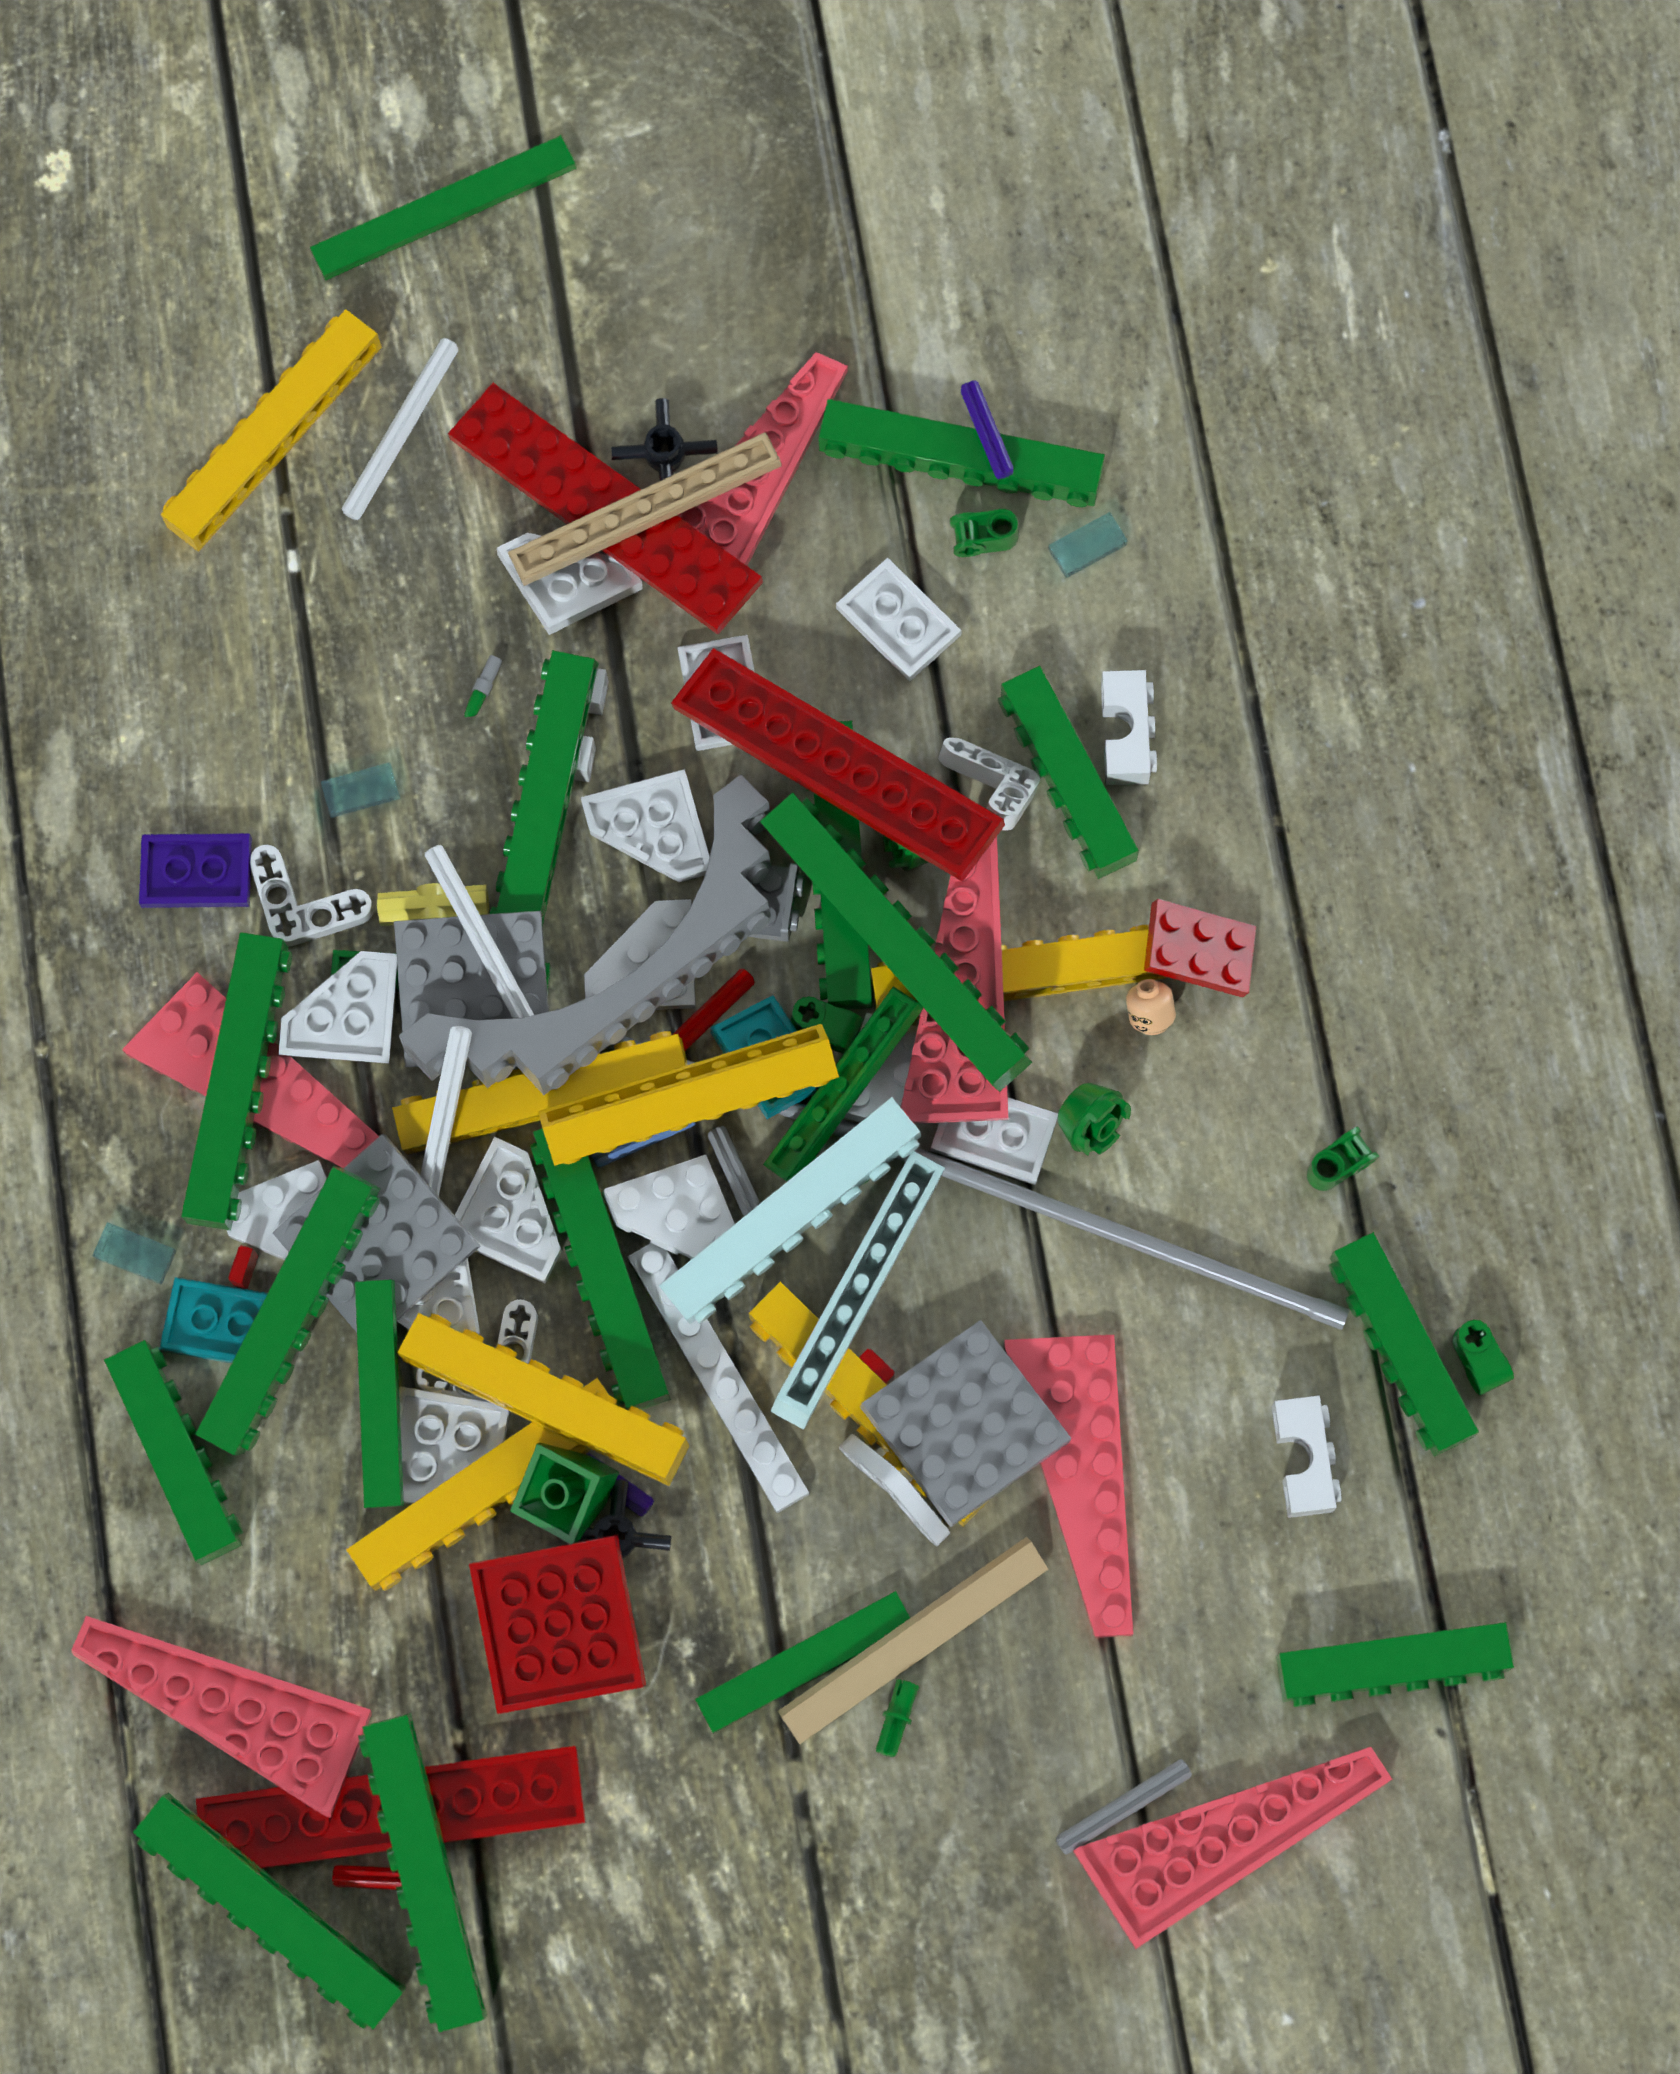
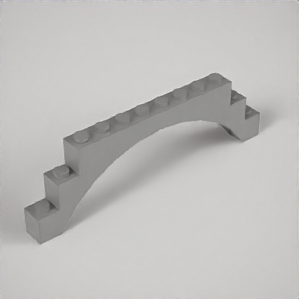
[399,774,772,1095]

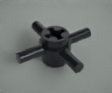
[611,398,718,481]
[557,1480,672,1559]

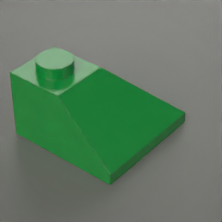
[510,1443,619,1544]

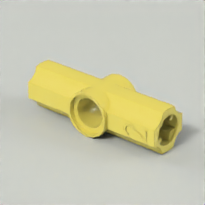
[377,883,490,926]

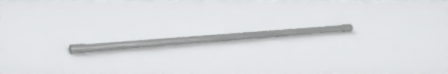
[557,1009,1350,1330]

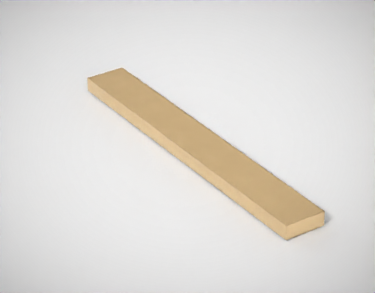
[508,432,782,586]
[778,1537,1048,1744]

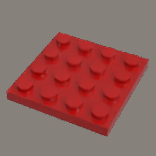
[469,1535,647,1714]

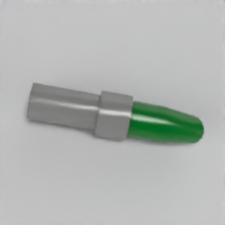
[464,655,502,717]

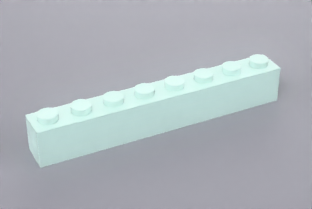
[659,1097,921,1324]
[771,1151,945,1429]

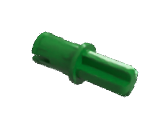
[876,1679,920,1757]

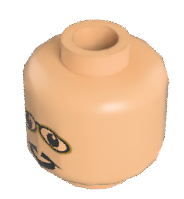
[1126,979,1176,1035]

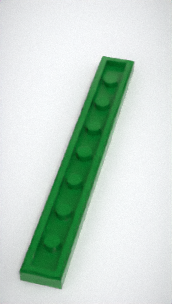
[310,135,577,281]

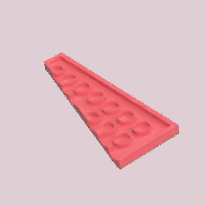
[677,352,848,566]
[901,837,1008,1124]
[122,972,379,1169]
[1004,1334,1133,1638]
[71,1616,372,1818]
[1073,1747,1393,1949]

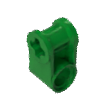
[949,509,1019,557]
[791,996,864,1054]
[1307,1126,1380,1191]
[1452,1320,1514,1396]

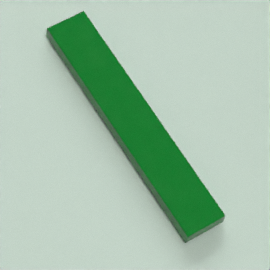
[763,986,924,1182]
[355,1279,404,1508]
[695,1591,910,1734]

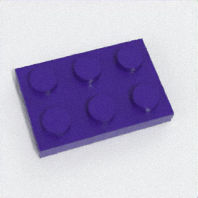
[139,833,252,908]

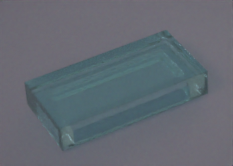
[1048,512,1128,578]
[321,762,401,818]
[92,1222,177,1285]

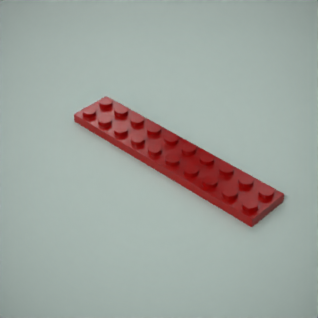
[448,383,763,635]
[671,648,1005,882]
[196,1745,586,1869]

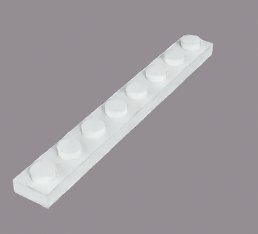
[628,1243,809,1513]

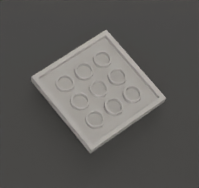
[394,911,549,1067]
[272,1134,480,1332]
[860,1320,1072,1527]

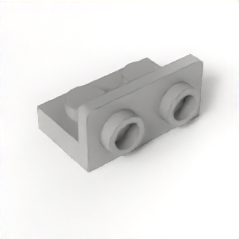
[749,863,804,942]

